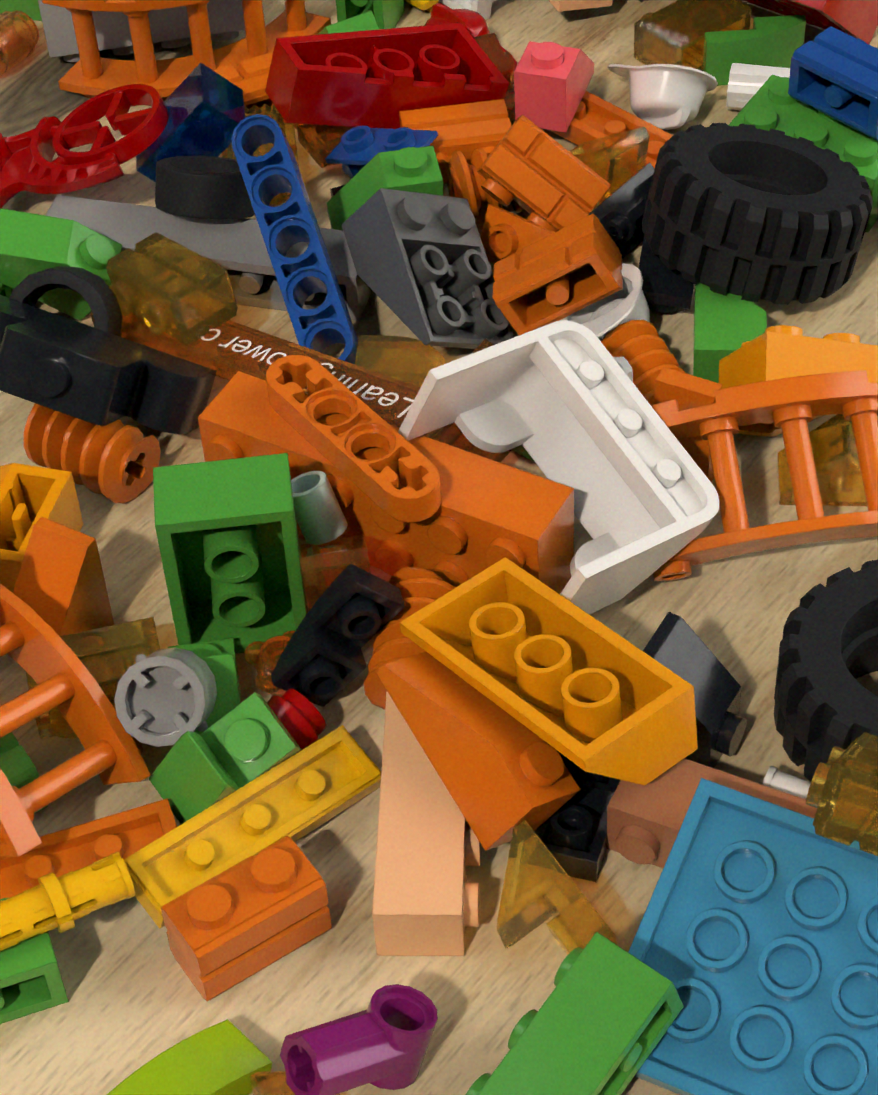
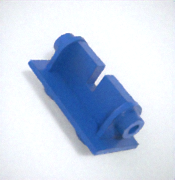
[325,126,438,179]

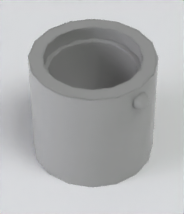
[114,647,217,747]

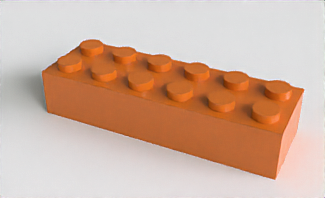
[198,371,574,594]

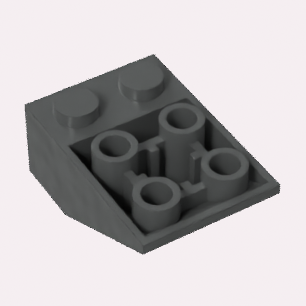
[341,188,514,349]

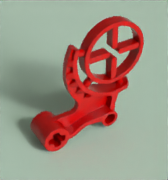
[0,84,169,208]

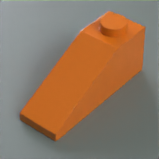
[376,652,581,851]

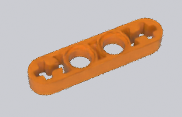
[266,355,441,522]

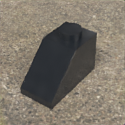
[643,612,746,768]

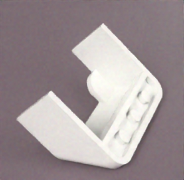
[398,320,720,615]

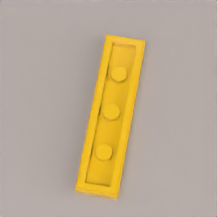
[124,725,381,929]

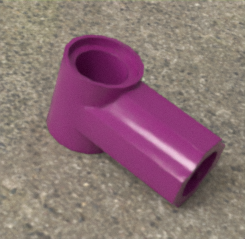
[280,984,438,1095]

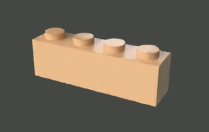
[372,692,481,956]

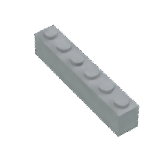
[45,195,372,321]

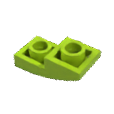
[107,1019,272,1095]

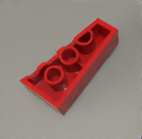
[265,23,509,129]

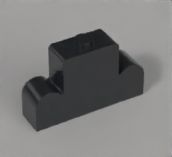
[0,295,217,434]

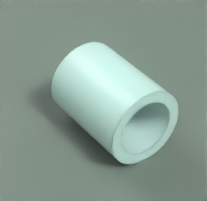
[291,471,348,545]

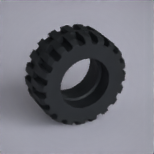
[642,123,873,305]
[774,560,878,807]

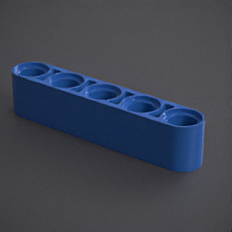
[231,114,364,385]

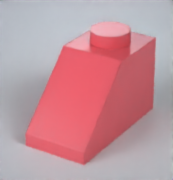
[514,41,594,132]

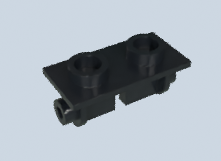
[588,163,655,259]

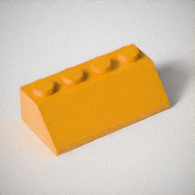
[399,557,698,786]

